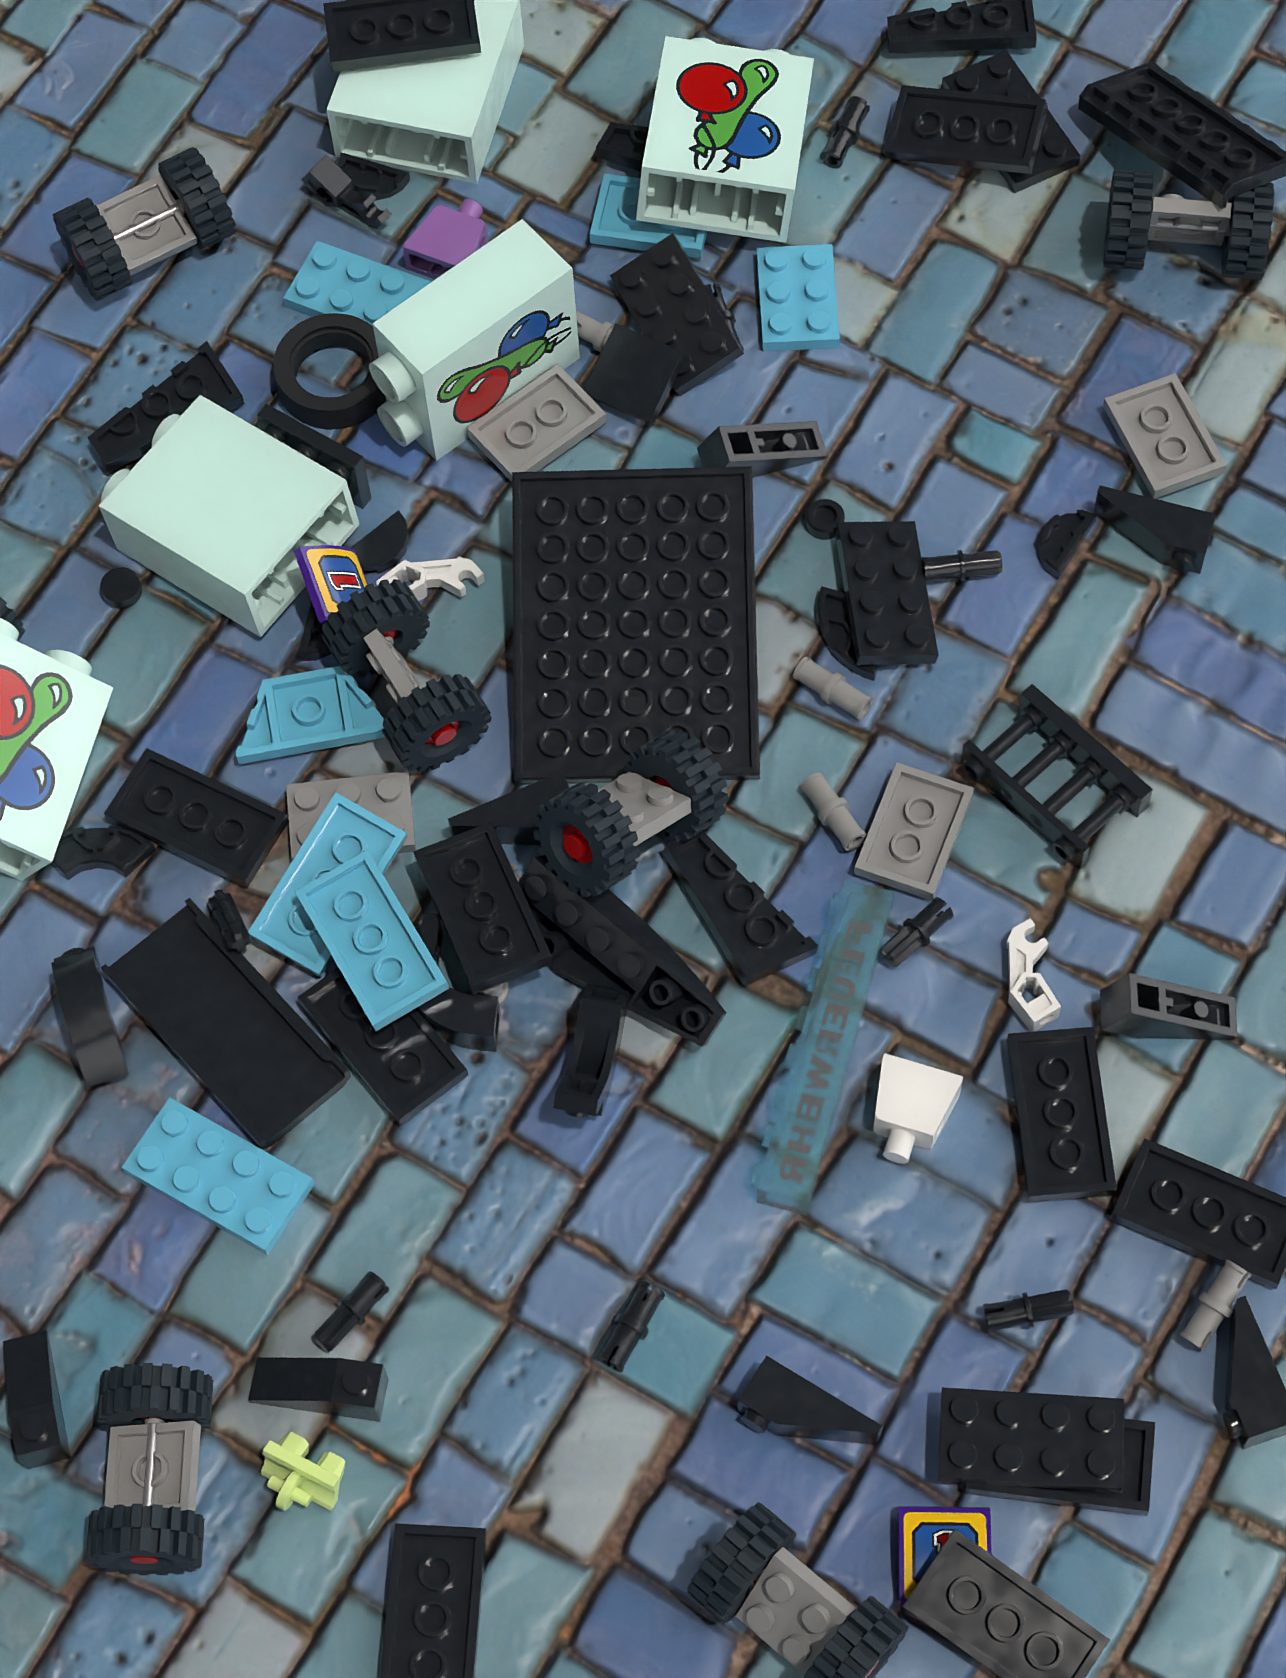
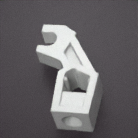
[375,556,485,601]
[1006,918,1061,1032]

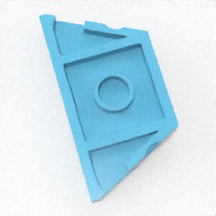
[236,666,387,764]

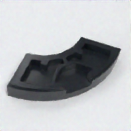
[817,586,879,681]
[49,825,156,880]

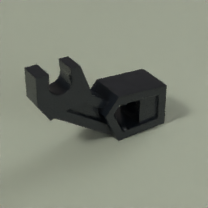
[301,155,392,229]

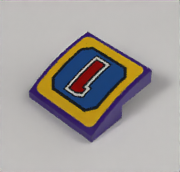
[293,545,368,624]
[898,1506,992,1605]

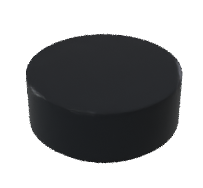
[805,499,845,540]
[100,567,142,608]

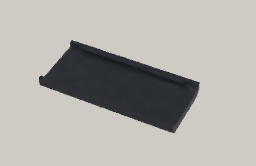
[1078,61,1286,209]
[101,897,351,1149]

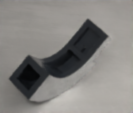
[415,913,501,1052]
[51,946,129,1087]
[553,984,629,1117]

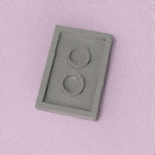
[467,364,607,482]
[1103,373,1227,499]
[854,762,975,900]
[286,771,416,861]

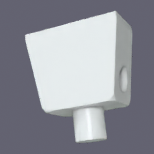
[873,1053,963,1164]

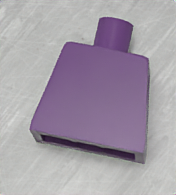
[403,199,488,279]

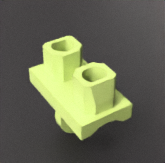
[261,1432,345,1511]

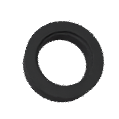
[273,313,386,430]

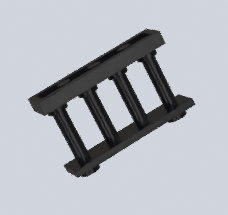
[961,684,1153,869]

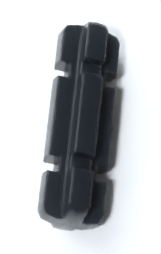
[208,889,251,952]

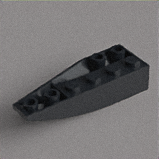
[519,855,727,1047]

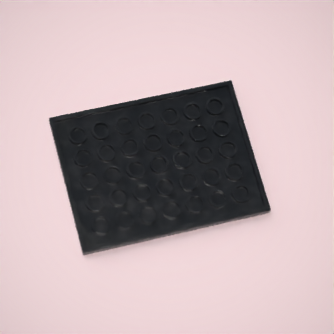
[512,466,760,785]

